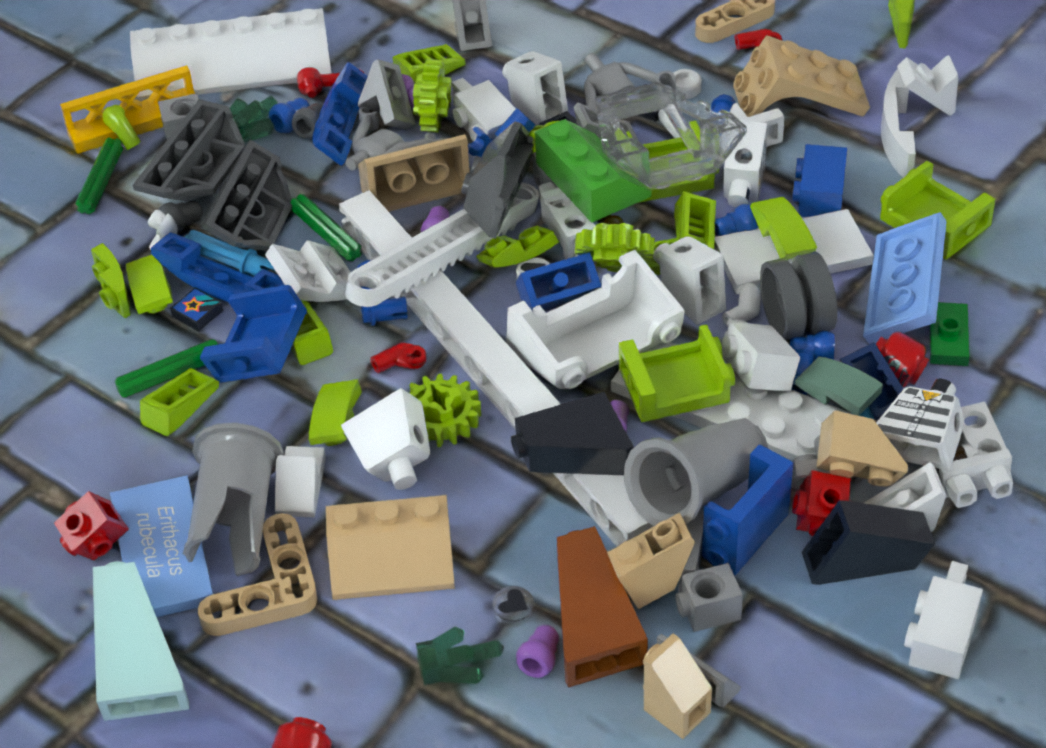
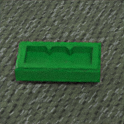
[929,302,969,366]

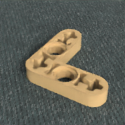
[695,0,775,43]
[198,513,317,636]

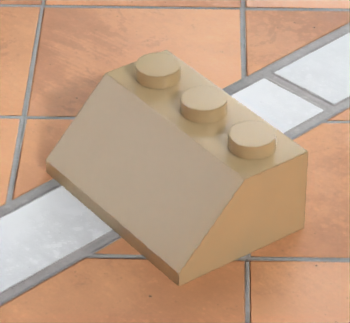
[358,134,470,212]
[326,495,455,600]

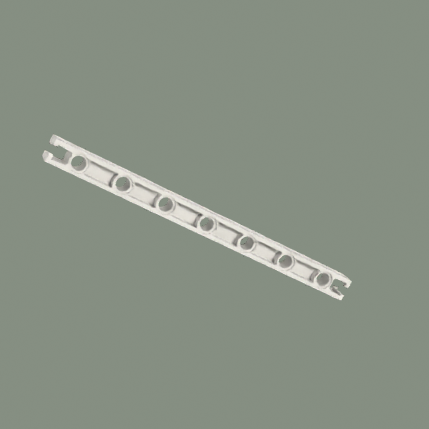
[339,190,654,547]

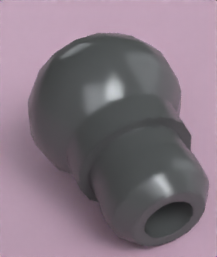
[292,103,322,139]
[158,200,203,234]

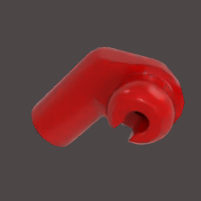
[734,29,783,50]
[370,342,427,374]

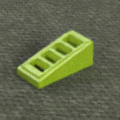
[888,0,915,49]
[392,44,466,83]
[674,191,716,249]
[291,300,334,365]
[140,368,219,436]

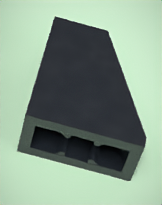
[511,392,634,475]
[802,500,935,585]

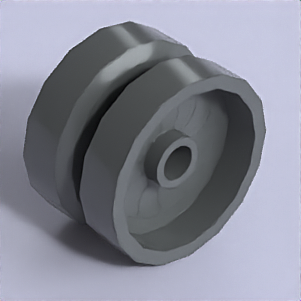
[760,251,838,341]

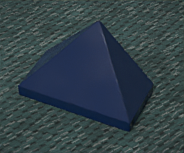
[840,342,903,421]

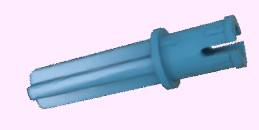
[185,230,277,276]

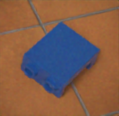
[200,285,307,383]
[702,444,793,575]

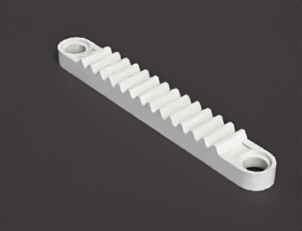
[345,182,539,307]

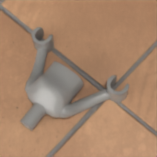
[584,53,676,110]
[346,107,445,171]

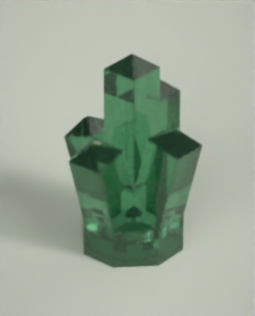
[230,96,278,144]
[415,626,504,686]

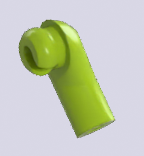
[103,105,141,150]

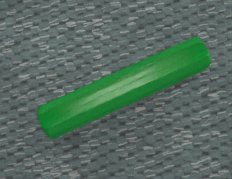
[75,137,123,215]
[290,194,362,262]
[115,339,218,398]

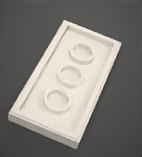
[714,209,874,293]

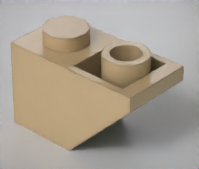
[816,410,908,487]
[607,512,695,609]
[643,633,712,739]

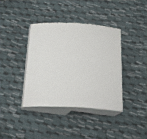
[265,240,361,302]

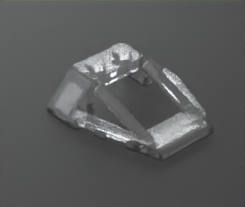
[595,82,747,189]

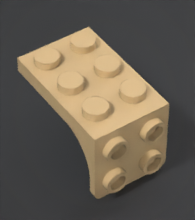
[733,35,870,117]

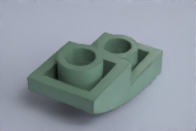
[795,357,883,416]

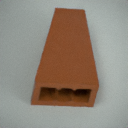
[557,526,648,688]

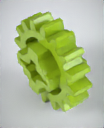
[413,59,452,133]
[575,223,655,269]
[408,373,482,447]

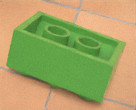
[535,119,652,223]

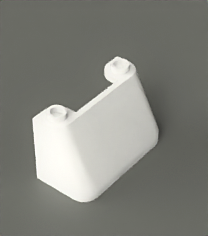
[506,250,685,389]

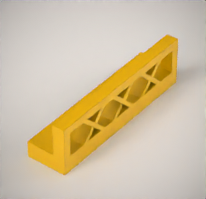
[60,65,195,154]

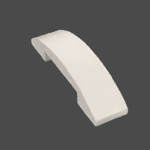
[881,69,916,178]

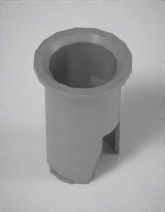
[624,418,769,526]
[183,423,284,576]

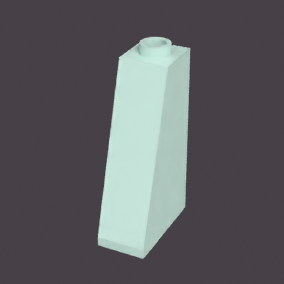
[93,561,189,721]

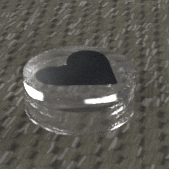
[493,586,534,628]

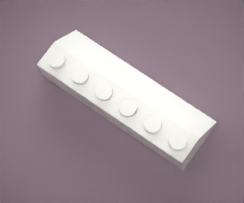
[130,8,331,101]

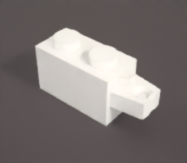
[451,78,516,142]
[721,318,800,392]
[904,561,983,679]

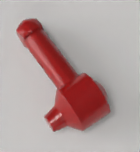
[297,67,365,98]

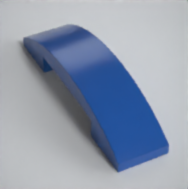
[312,62,368,166]
[151,232,285,301]

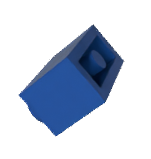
[792,144,847,217]
[515,252,601,312]

